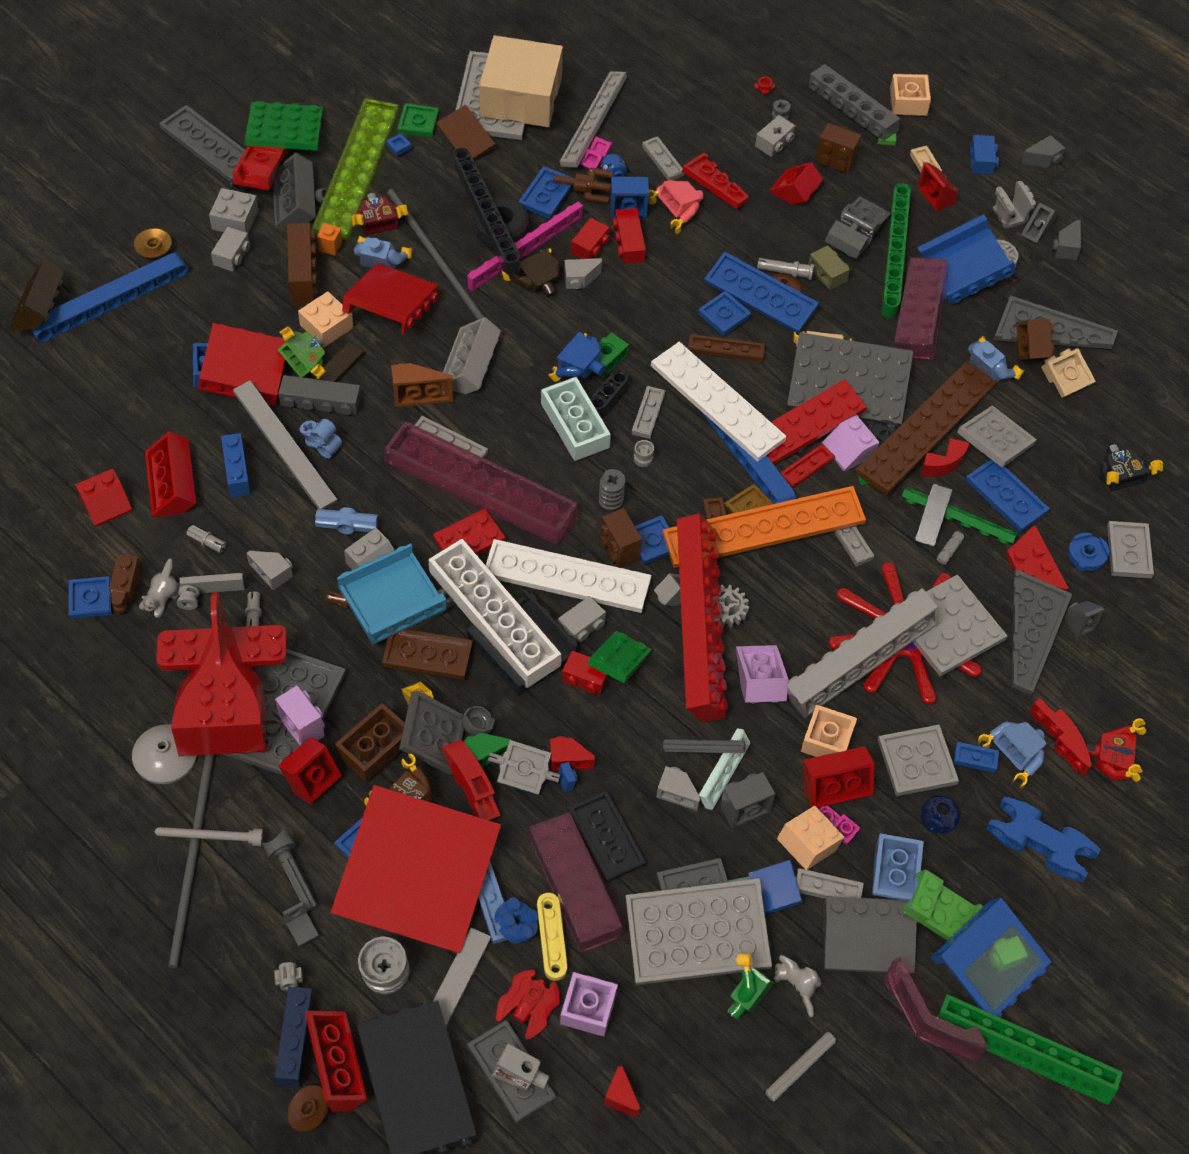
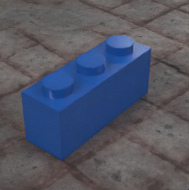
[221,433,251,498]

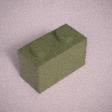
[808,245,850,290]

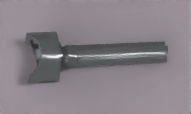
[261,829,318,912]

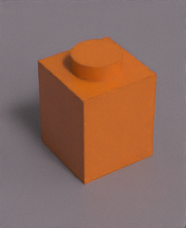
[317,223,343,256]

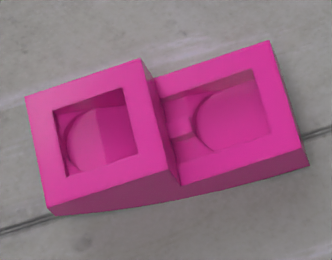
[579,137,612,169]

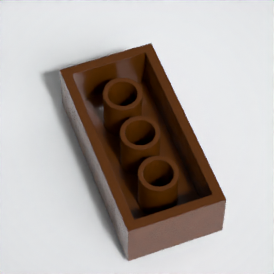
[287,223,318,306]

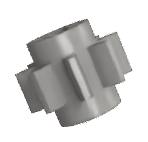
[274,962,303,991]

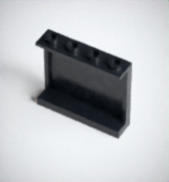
[467,589,578,696]

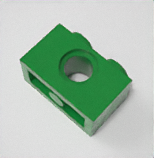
[599,332,629,379]

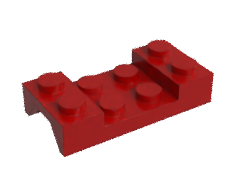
[233,146,290,190]

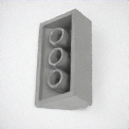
[443,317,501,394]

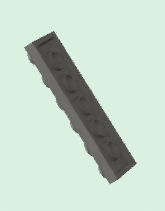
[159,105,245,182]

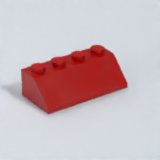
[145,431,196,517]
[305,1011,367,1112]

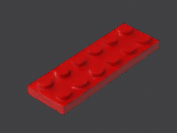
[766,379,867,465]

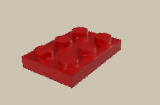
[433,508,505,556]

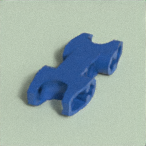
[986,797,1101,882]

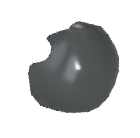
[462,706,495,735]

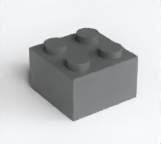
[720,772,775,828]

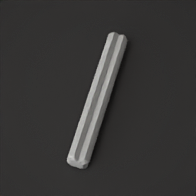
[765,1032,836,1101]

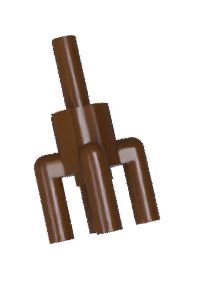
[553,168,613,204]

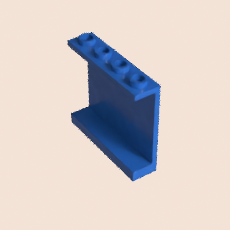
[918,214,1016,305]

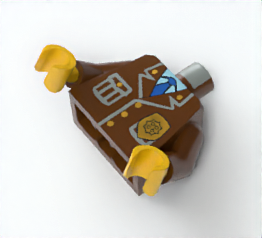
[364,754,432,806]

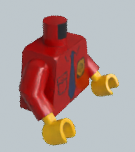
[1086,719,1146,782]

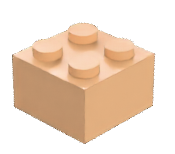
[890,74,931,115]
[298,291,353,347]
[801,705,857,757]
[777,806,844,870]

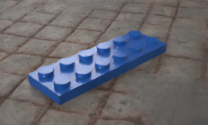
[704,251,819,334]

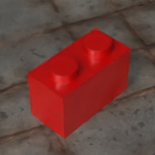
[571,218,610,259]
[562,651,610,696]

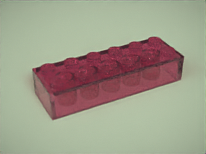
[894,257,948,359]
[529,812,623,953]

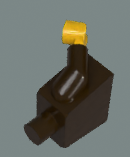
[502,248,560,297]

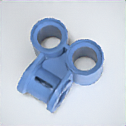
[300,419,342,459]

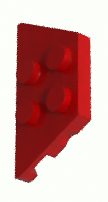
[1006,526,1069,591]

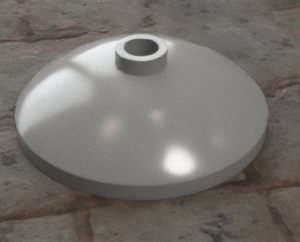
[132,724,198,784]

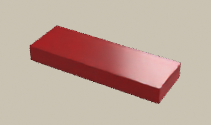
[780,444,835,489]

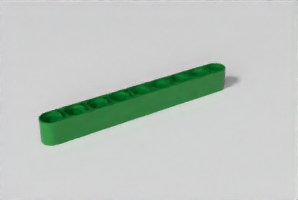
[881,183,911,318]

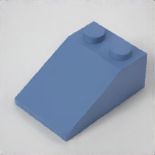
[872,833,924,901]

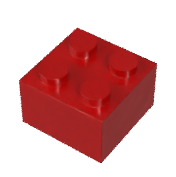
[278,737,342,804]

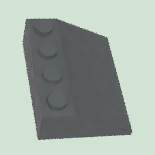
[823,896,917,974]

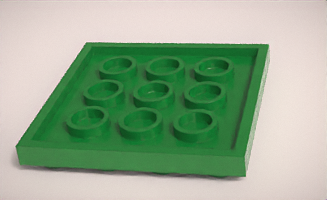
[245,101,323,151]

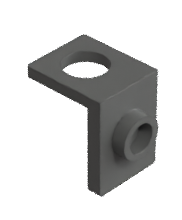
[283,902,319,947]

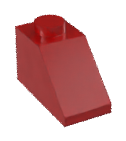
[550,736,595,771]

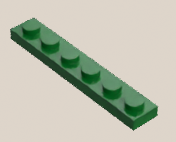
[902,487,1018,544]

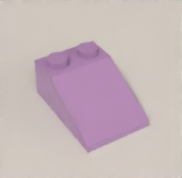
[736,645,789,703]

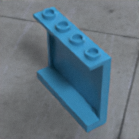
[337,544,446,645]

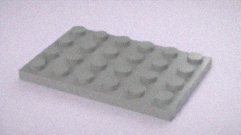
[456,51,525,140]
[626,879,772,985]

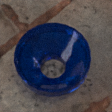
[920,795,960,834]

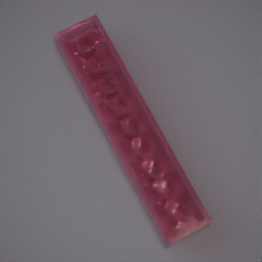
[384,421,578,545]

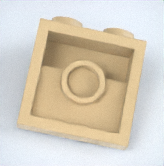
[1041,348,1096,398]

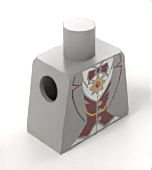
[491,1044,549,1090]

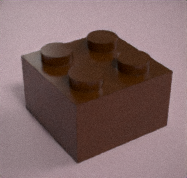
[816,123,861,174]
[1016,319,1054,360]
[599,508,642,568]

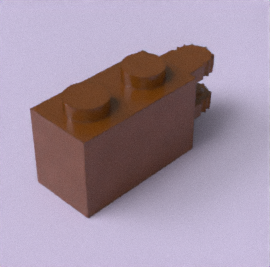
[109,554,142,614]

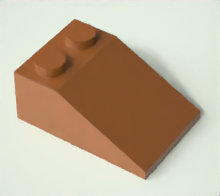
[391,363,453,407]

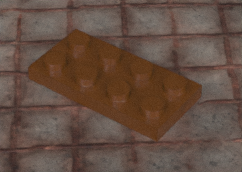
[382,629,473,680]

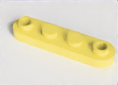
[537,893,567,981]

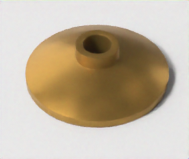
[134,228,172,258]

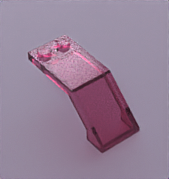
[885,957,988,1064]

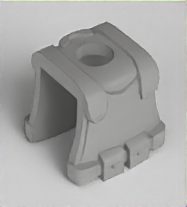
[992,181,1036,228]

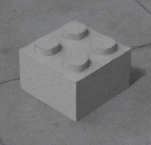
[209,188,259,233]

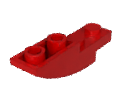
[1030,699,1092,777]
[441,740,501,821]

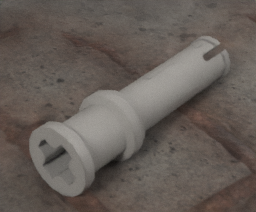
[757,258,814,280]

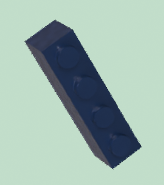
[275,987,314,1088]

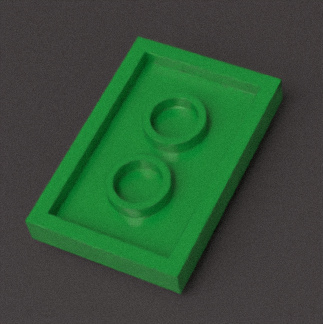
[588,631,652,683]

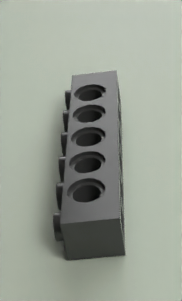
[809,64,900,141]

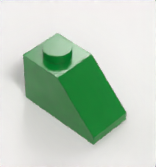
[464,733,510,768]

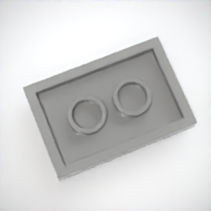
[1107,521,1154,578]

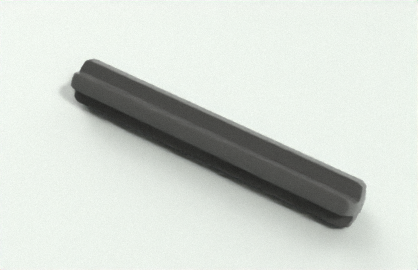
[663,739,746,753]

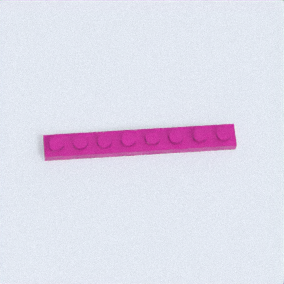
[467,202,583,292]

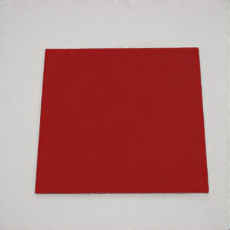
[330,785,501,953]

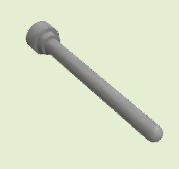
[155,827,263,847]

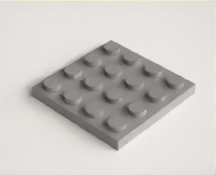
[912,574,1007,676]

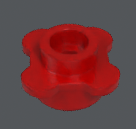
[754,77,775,94]

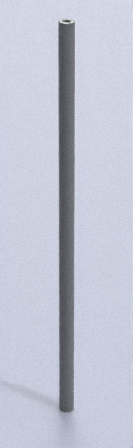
[387,189,484,320]
[169,755,214,968]

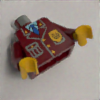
[352,193,409,236]

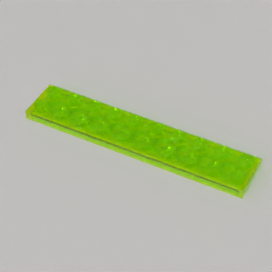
[312,98,399,240]

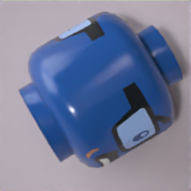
[601,154,627,181]

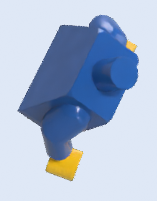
[549,332,606,382]

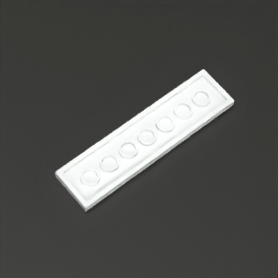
[651,342,786,462]
[485,539,651,613]

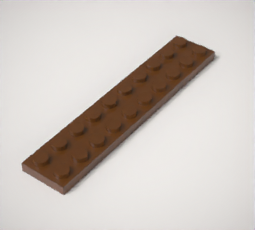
[855,361,998,495]

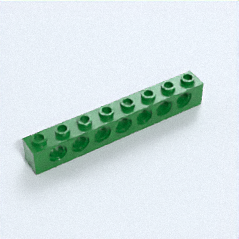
[933,994,1123,1105]

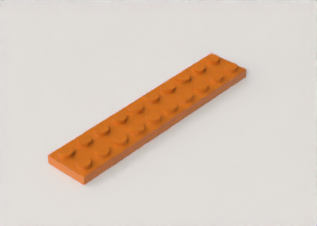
[662,486,866,568]

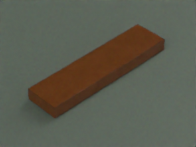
[688,334,765,362]

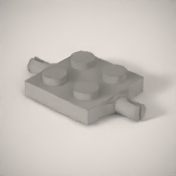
[488,740,560,795]

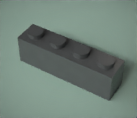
[278,375,361,415]

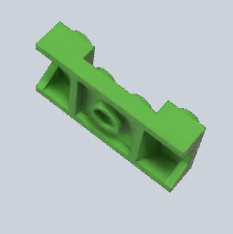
[902,870,984,954]

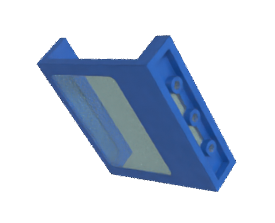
[931,898,1051,1017]

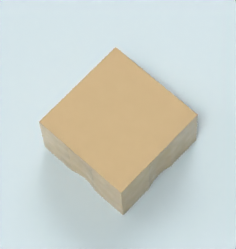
[479,35,563,127]

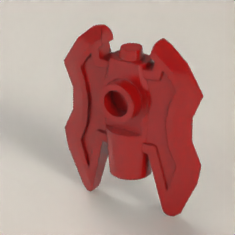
[496,970,560,1039]

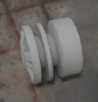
[358,936,410,995]

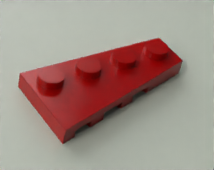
[682,152,749,209]

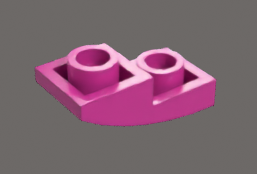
[819,805,860,845]

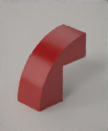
[921,438,969,477]

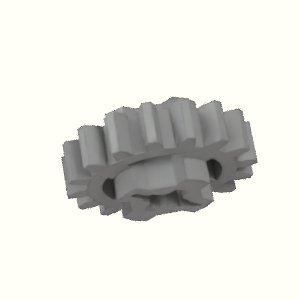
[719,585,749,628]

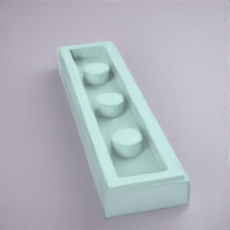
[699,728,751,810]

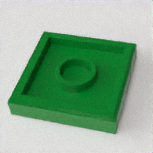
[398,103,439,138]

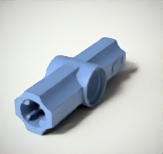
[315,508,378,534]

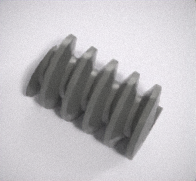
[599,469,625,510]

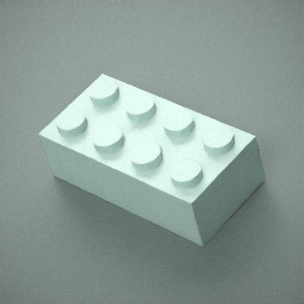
[541,377,611,461]

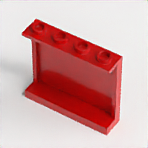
[342,263,439,334]
[198,323,287,406]

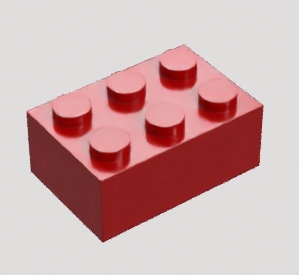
[803,746,874,808]

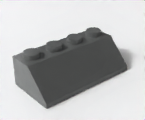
[273,153,316,228]

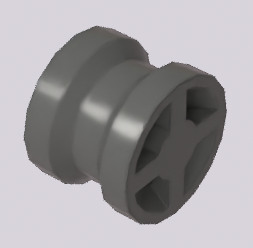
[772,100,791,120]

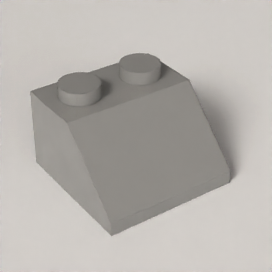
[344,528,395,570]

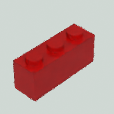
[612,208,646,264]

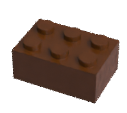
[335,703,405,783]

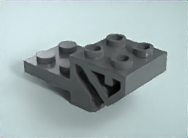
[825,196,891,259]

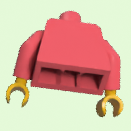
[648,180,703,234]

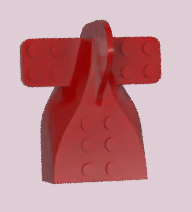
[156,592,287,756]

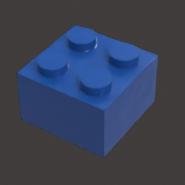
[610,177,649,218]

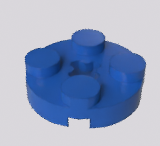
[1068,533,1109,571]
[495,897,539,944]

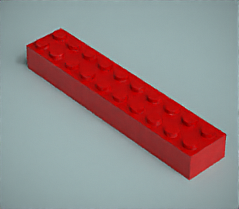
[677,514,728,723]

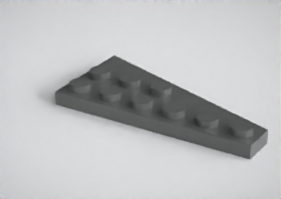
[994,296,1118,349]
[1012,569,1072,695]

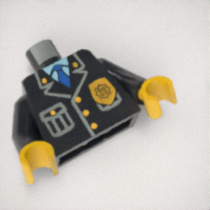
[1099,444,1163,491]

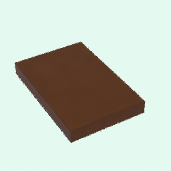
[436,105,496,160]

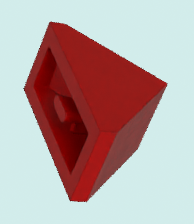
[604,1066,640,1117]

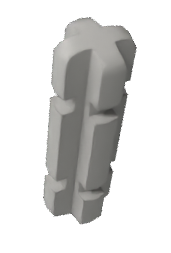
[937,531,964,565]

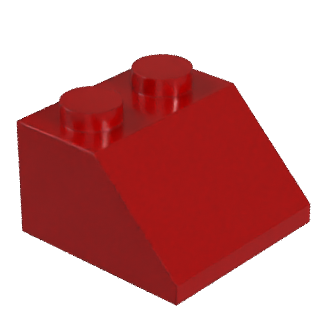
[769,162,823,204]
[917,162,958,212]
[75,469,133,527]

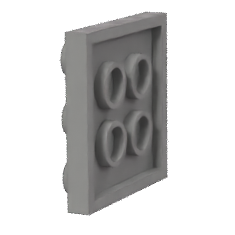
[957,405,1037,467]
[878,725,959,796]

